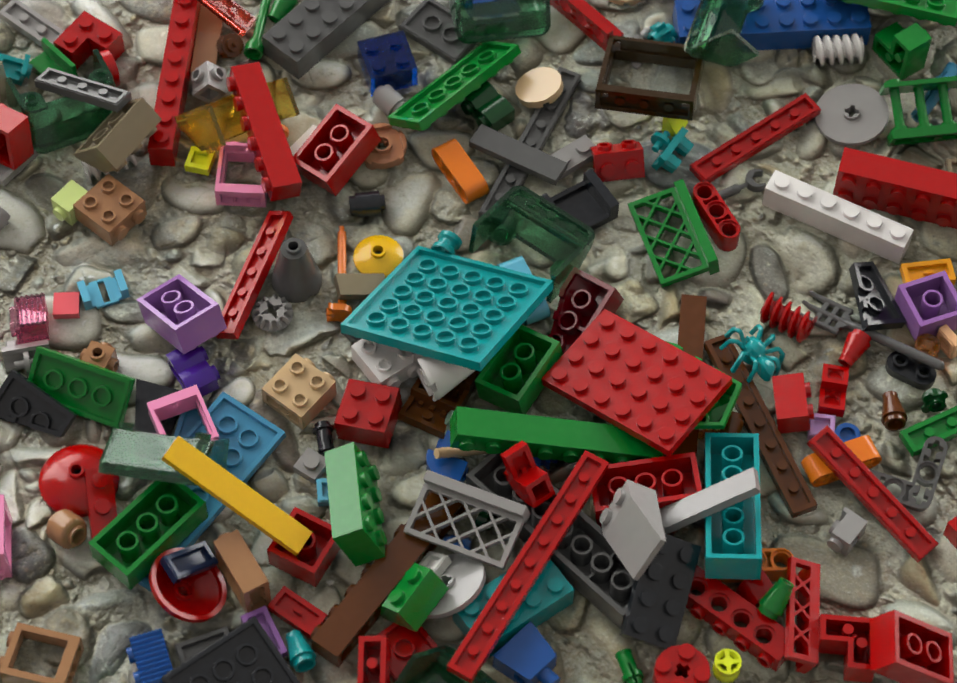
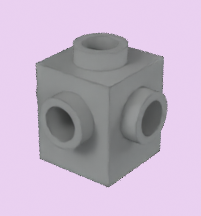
[191,61,227,104]

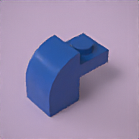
[426,430,468,483]

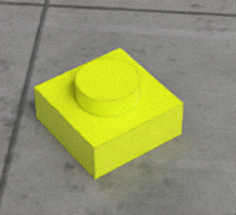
[184,146,216,176]

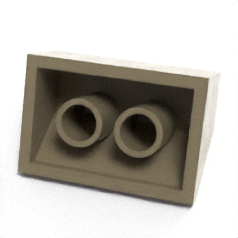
[73,97,162,173]

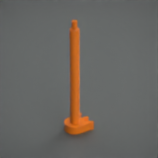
[326,226,352,322]

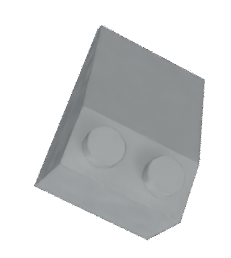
[600,479,666,581]

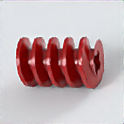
[760,291,818,343]

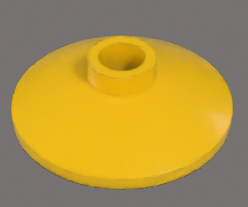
[353,235,404,278]

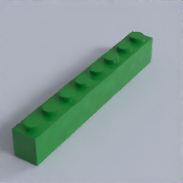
[450,406,664,464]

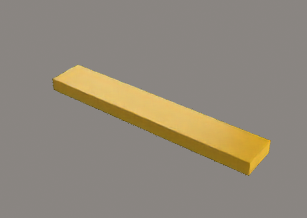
[161,436,312,556]

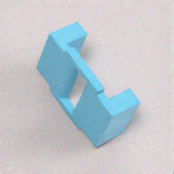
[77,269,130,311]

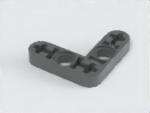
[869,436,948,512]

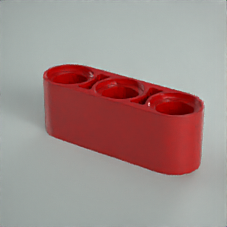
[692,181,741,252]

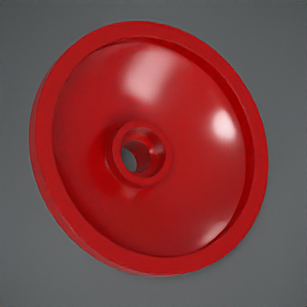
[39,444,120,517]
[149,547,227,623]

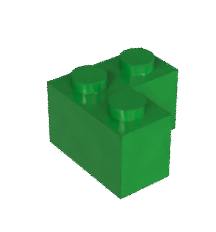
[871,22,932,81]

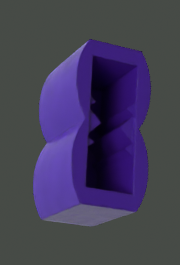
[166,346,221,397]

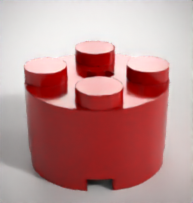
[652,643,711,683]

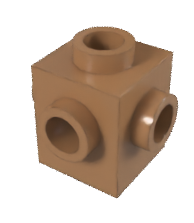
[79,340,119,372]

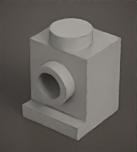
[827,507,868,556]

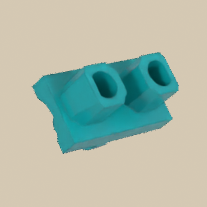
[651,126,694,173]

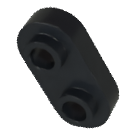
[885,351,936,390]

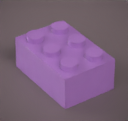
[136,274,227,354]

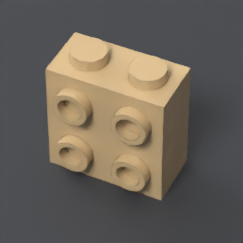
[262,353,337,430]

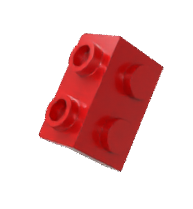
[591,139,645,182]

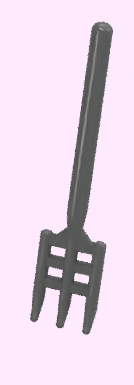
[800,290,945,370]

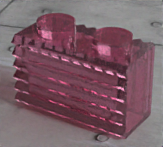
[9,293,50,344]

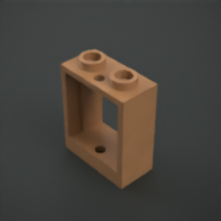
[213,529,271,613]
[0,622,84,683]

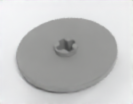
[815,84,889,146]
[427,553,486,619]

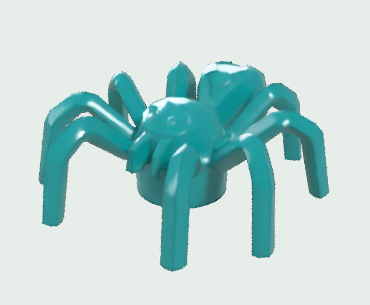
[719,324,785,383]

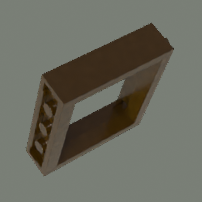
[595,35,706,121]

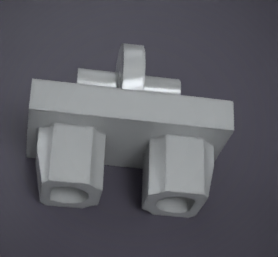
[1,335,50,375]

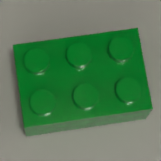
[474,325,563,414]

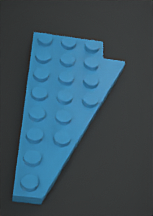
[138,392,286,593]

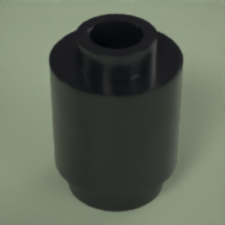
[349,190,386,218]

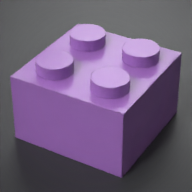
[894,271,957,343]

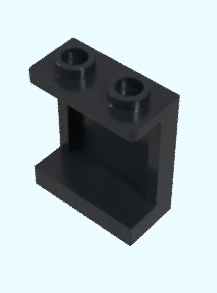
[539,168,619,244]

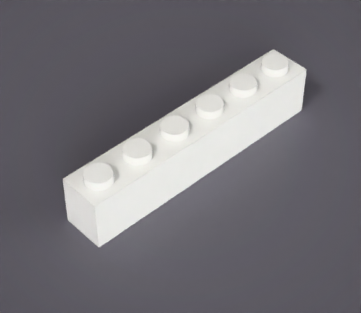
[762,170,914,264]

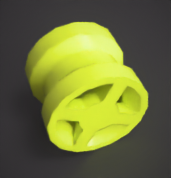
[712,649,742,683]

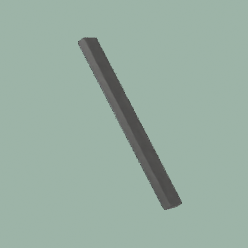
[478,67,582,226]

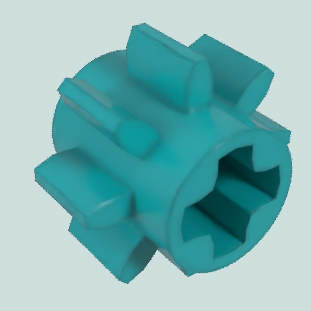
[647,22,677,43]

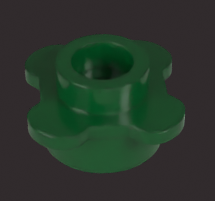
[921,388,948,413]

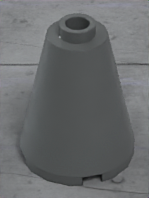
[271,238,322,303]

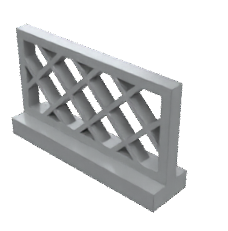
[403,470,530,570]

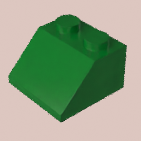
[380,563,449,632]

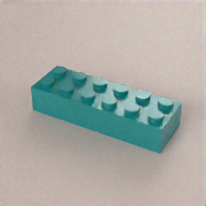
[704,432,762,580]

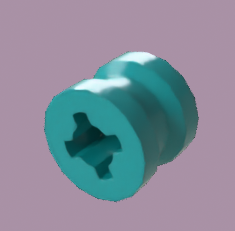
[431,230,462,255]

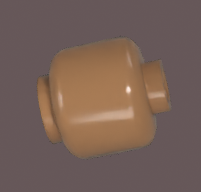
[46,509,87,549]

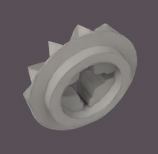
[252,294,293,332]

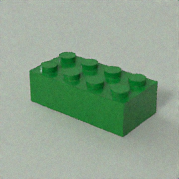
[324,442,387,567]
[88,470,208,590]

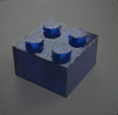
[357,30,418,96]

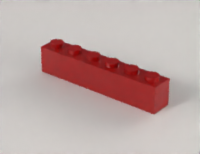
[226,62,302,202]

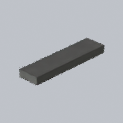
[34,67,132,112]
[469,124,568,186]

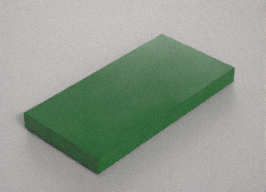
[28,346,135,430]

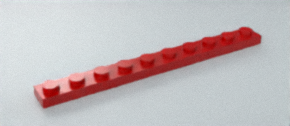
[447,450,609,683]

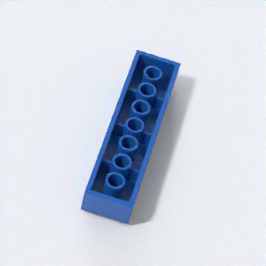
[672,0,872,53]

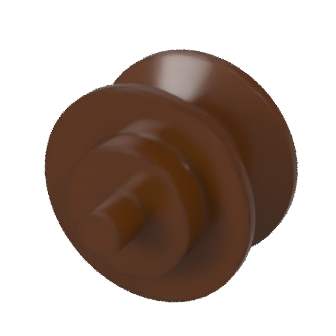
[216,33,244,59]

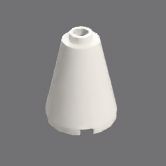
[411,353,476,401]

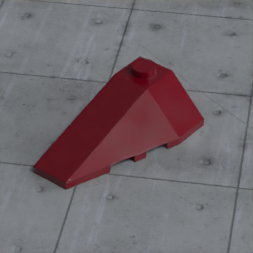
[548,267,624,354]

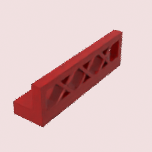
[545,0,624,51]
[785,556,821,674]

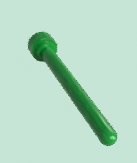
[244,0,271,60]

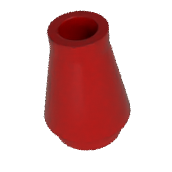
[838,329,871,368]

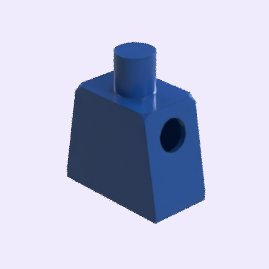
[493,621,561,683]

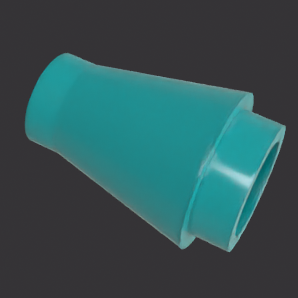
[285,630,317,673]

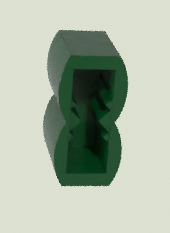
[461,81,515,131]

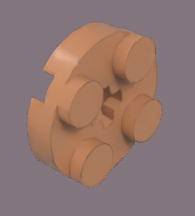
[364,123,407,170]

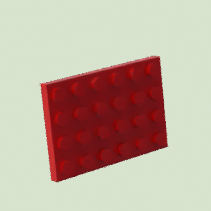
[541,308,733,457]

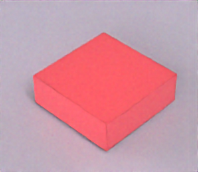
[53,292,81,319]

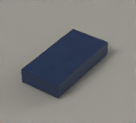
[159,540,219,584]

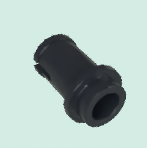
[313,421,334,456]

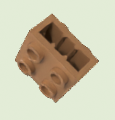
[73,173,147,246]

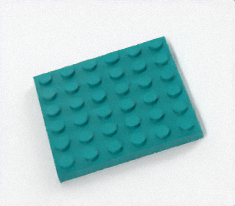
[340,246,553,371]

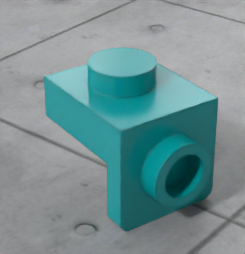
[0,53,33,86]

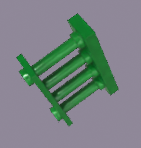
[879,76,957,147]

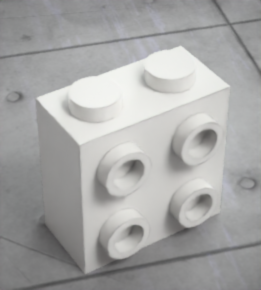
[351,339,420,388]

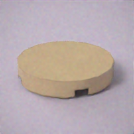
[515,67,564,108]

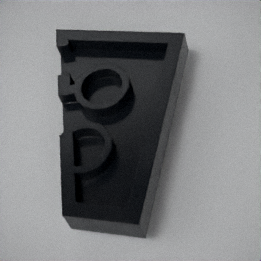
[0,370,77,437]

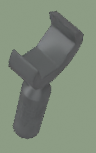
[718,169,766,200]

